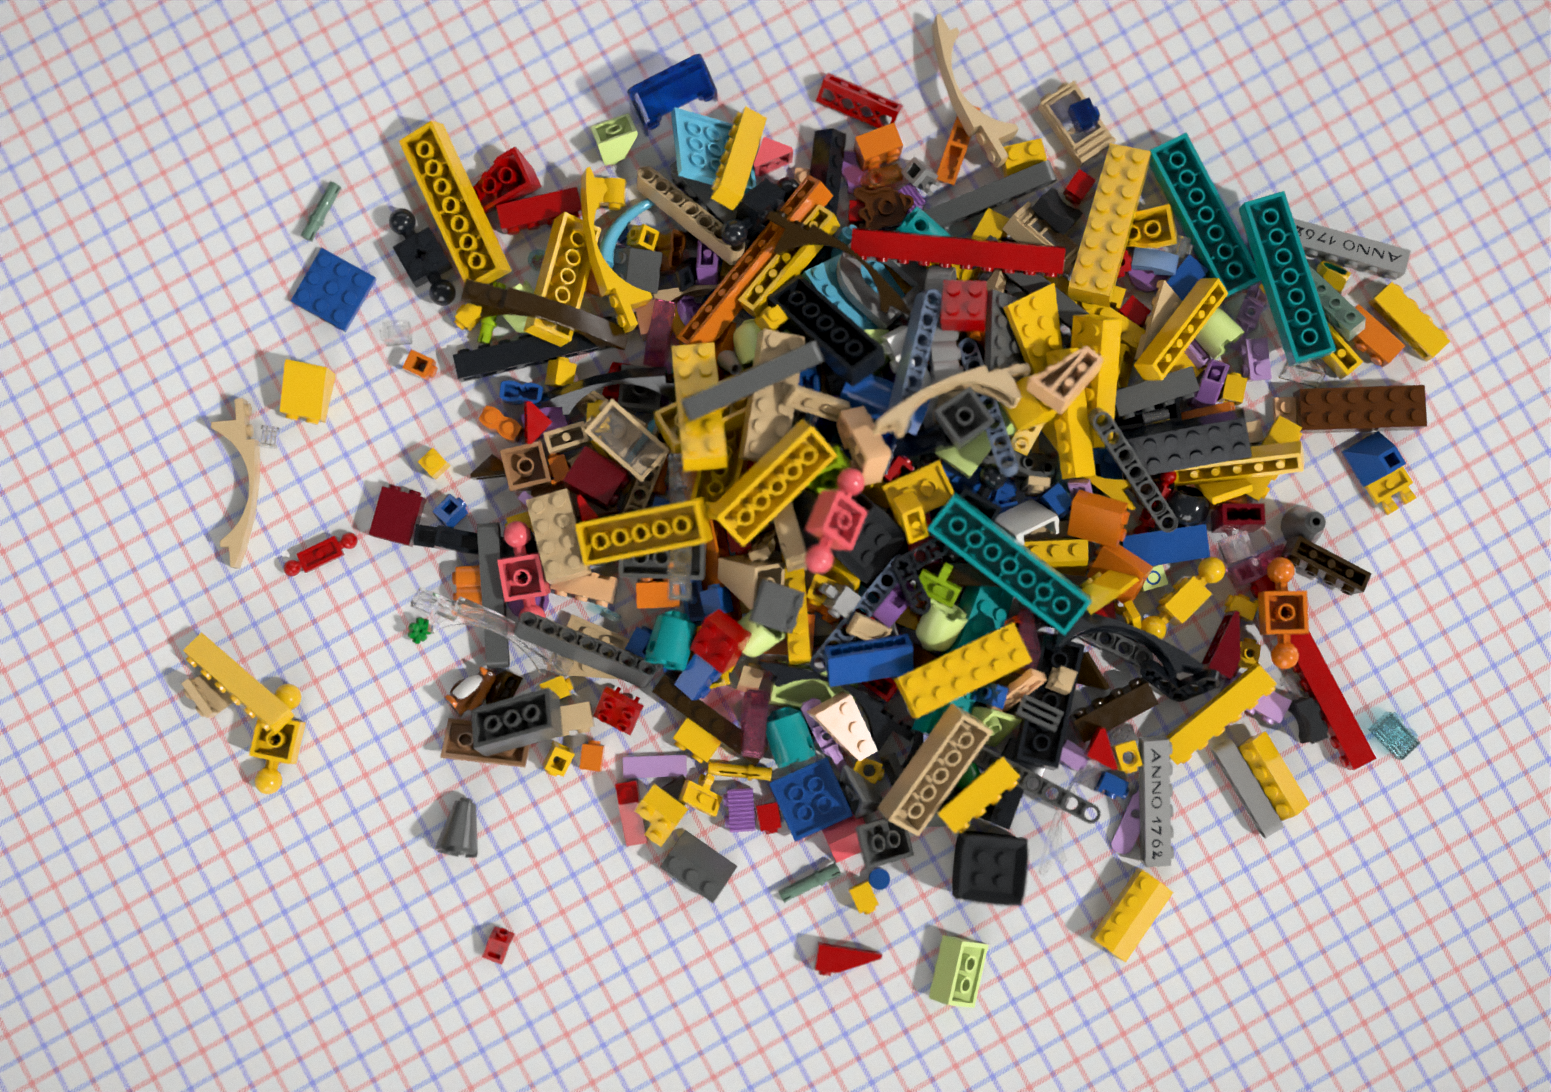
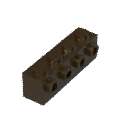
[1280,535,1372,596]
[1069,677,1159,743]

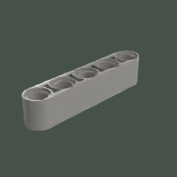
[1211,738,1284,838]

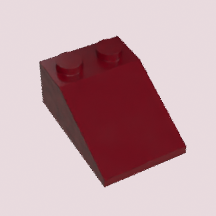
[1201,610,1240,680]

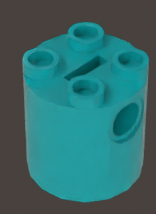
[894,206,952,267]
[645,610,698,671]
[762,707,816,768]

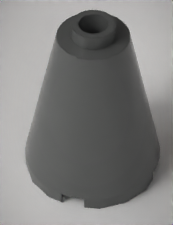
[1280,506,1326,543]
[435,798,478,858]

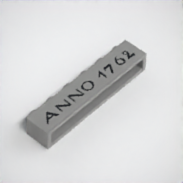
[1293,218,1411,280]
[1138,736,1174,867]

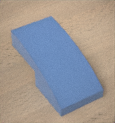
[1131,248,1179,276]

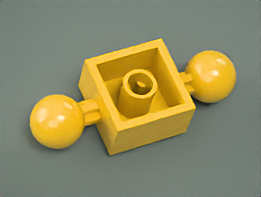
[1141,557,1225,639]
[249,684,306,794]

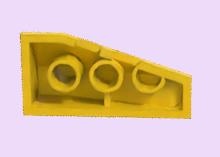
[1126,204,1177,249]

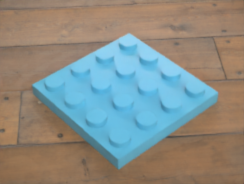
[671,107,756,194]
[802,254,905,330]

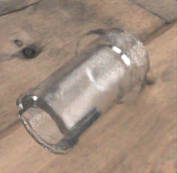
[1142,407,1170,427]
[1279,673,1304,701]

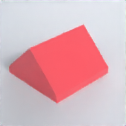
[753,137,793,179]
[822,810,865,863]

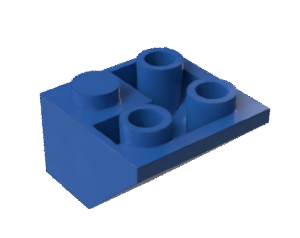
[1342,431,1406,487]

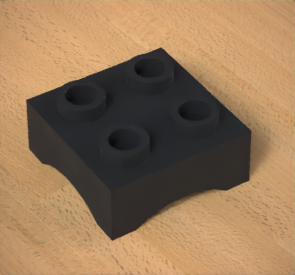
[1031,187,1084,235]
[1288,698,1329,744]

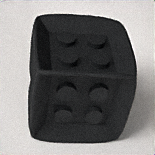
[830,492,906,583]
[952,831,1029,906]

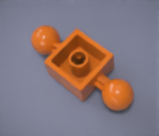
[1258,557,1309,669]

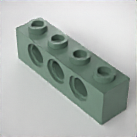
[1308,264,1366,341]

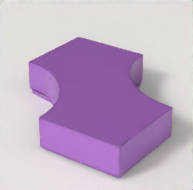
[841,150,872,195]

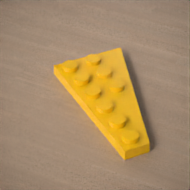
[1003,283,1063,424]

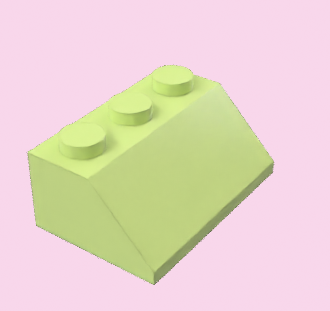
[929,935,988,1008]

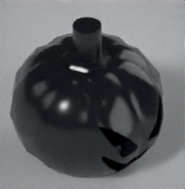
[1166,485,1210,528]

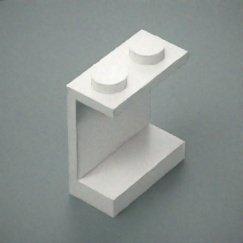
[994,499,1059,546]

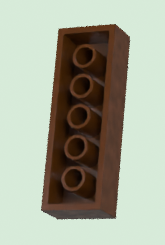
[1293,385,1427,434]

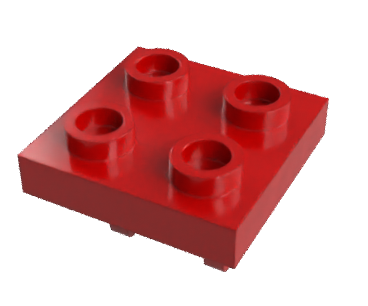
[593,686,644,735]

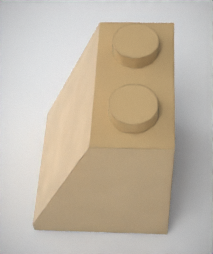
[718,553,785,609]

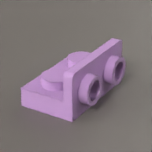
[1238,338,1272,382]

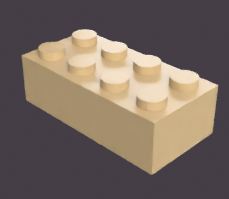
[526,488,592,585]

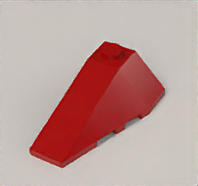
[473,147,542,214]

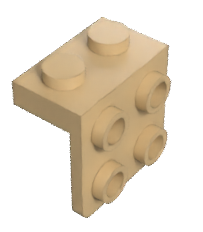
[181,674,234,718]

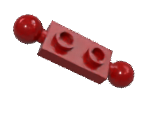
[1133,471,1177,535]
[283,532,358,576]

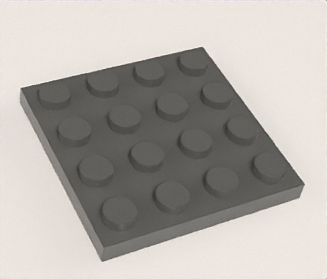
[984,289,1030,376]

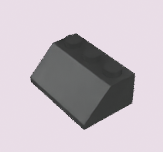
[660,830,737,903]

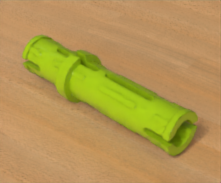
[477,282,506,344]

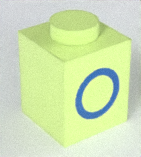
[1140,564,1168,592]

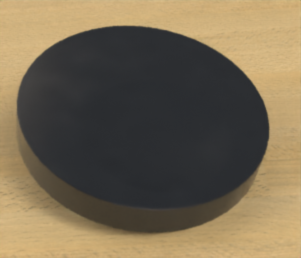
[791,491,820,553]

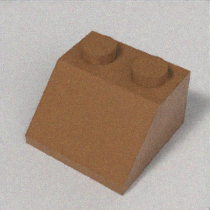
[500,441,551,491]

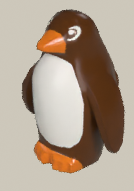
[444,667,496,717]

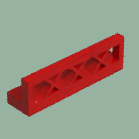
[815,72,903,128]

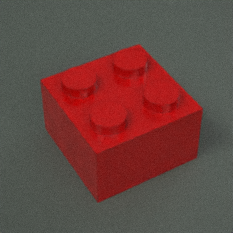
[941,280,988,332]
[689,609,752,674]

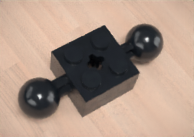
[721,177,800,246]
[389,208,456,306]
[939,463,1007,563]

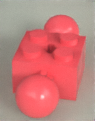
[805,468,867,573]
[497,521,551,618]

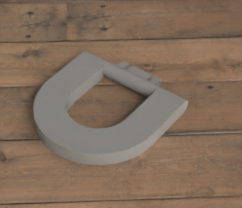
[836,243,927,330]

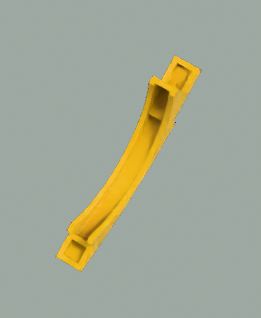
[581,167,653,333]
[1041,421,1136,511]

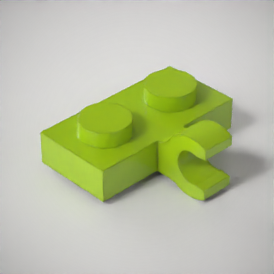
[914,563,962,608]

